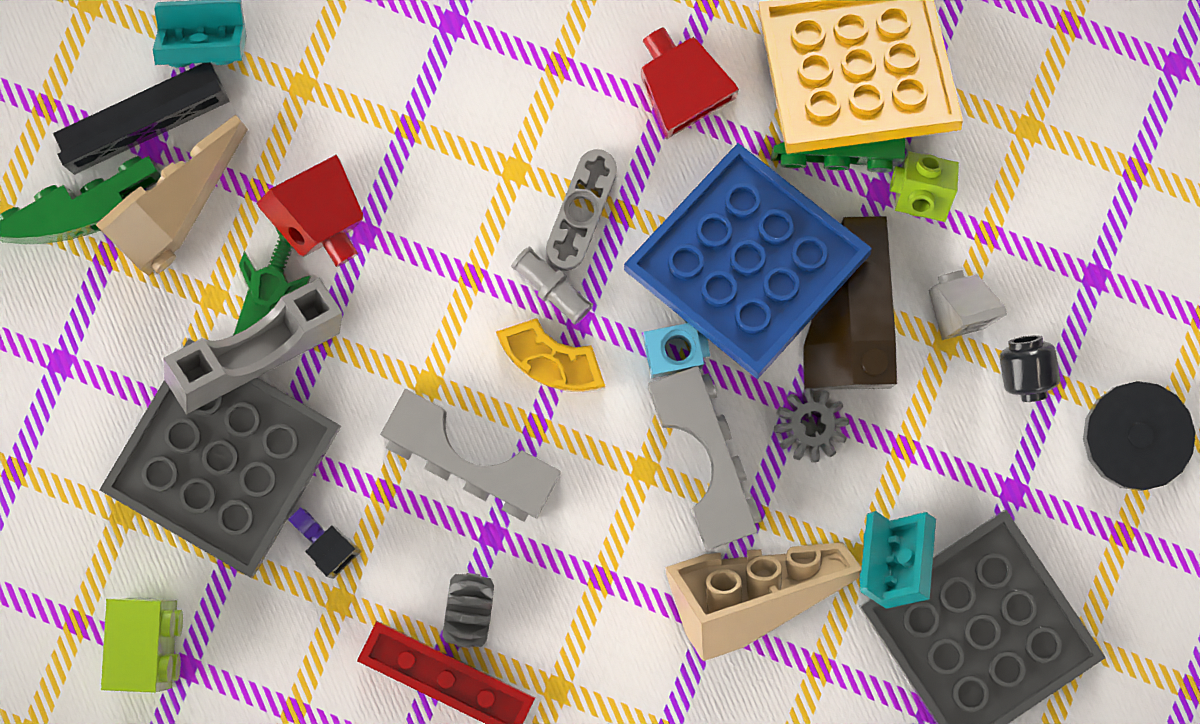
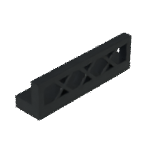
[53,62,230,175]

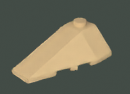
[96,115,248,276]

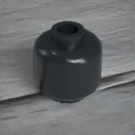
[1000,335,1060,402]

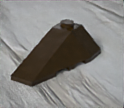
[803,216,897,390]

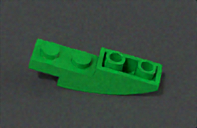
[0,156,162,244]

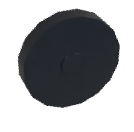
[1083,381,1196,491]

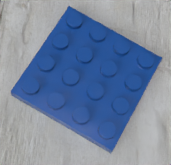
[624,143,872,379]

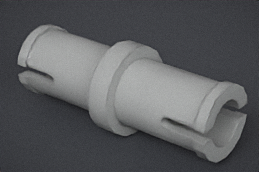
[511,246,593,325]

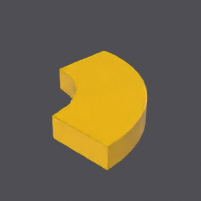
[496,318,605,392]

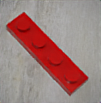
[357,621,536,724]

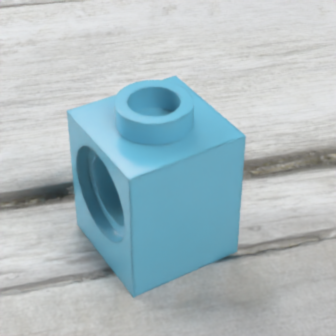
[643,323,710,379]

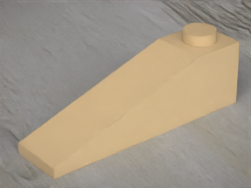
[666,542,862,661]

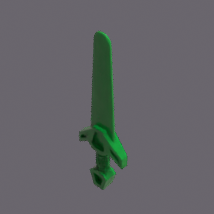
[233,227,311,336]

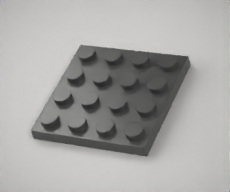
[99,339,341,578]
[859,510,1106,724]

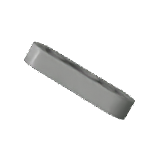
[546,149,617,271]

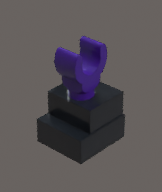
[288,507,362,579]

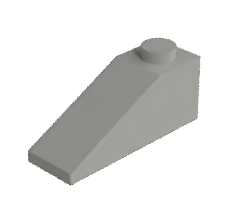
[928,270,1007,340]

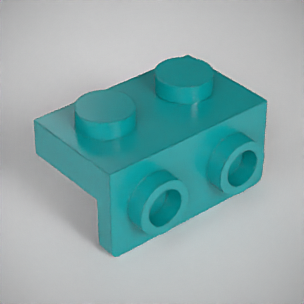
[152,0,247,68]
[860,511,936,609]

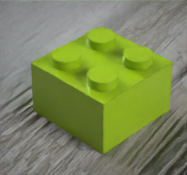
[101,598,183,693]

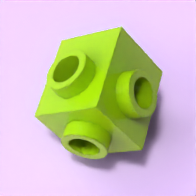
[889,151,959,222]

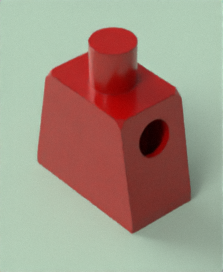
[641,27,739,139]
[256,154,363,267]

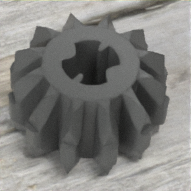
[774,388,849,463]
[442,573,494,648]

